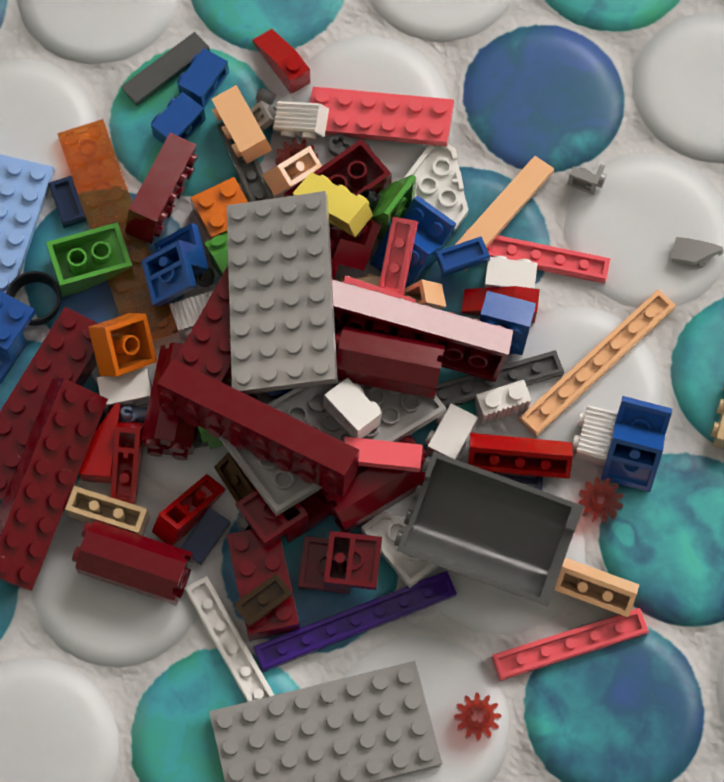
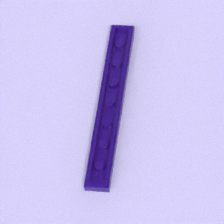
[253,571,457,672]

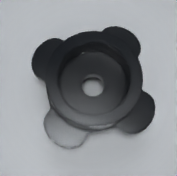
[360,189,380,211]

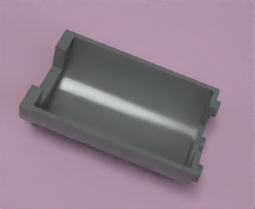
[394,452,584,606]

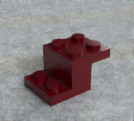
[329,219,381,280]
[235,490,331,547]
[298,531,382,594]

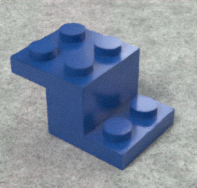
[370,196,457,288]
[141,223,209,307]
[0,291,36,384]
[601,396,672,492]

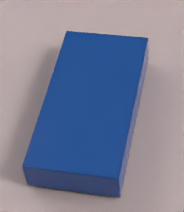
[435,236,490,276]

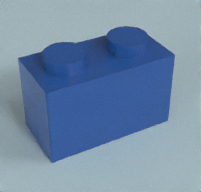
[177,48,229,108]
[151,92,206,144]

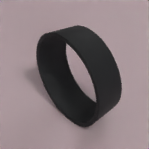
[6,271,60,326]

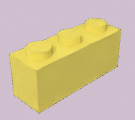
[292,172,373,237]

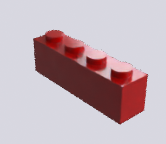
[468,433,573,479]

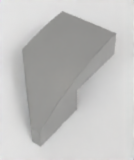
[671,237,724,268]

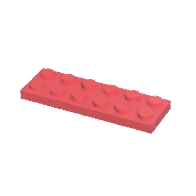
[310,87,454,147]

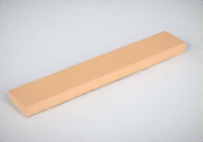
[455,156,554,271]

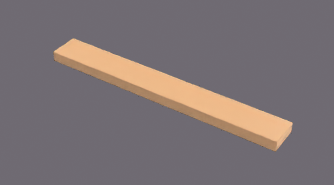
[518,289,676,437]

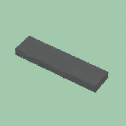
[121,32,210,106]

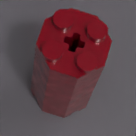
[335,325,445,399]
[140,342,198,461]
[318,435,428,533]
[72,520,194,606]

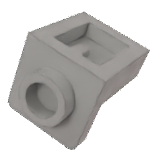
[250,101,277,132]
[567,163,607,195]

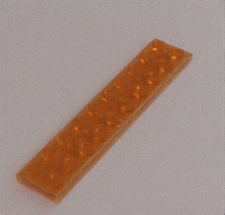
[57,119,178,341]

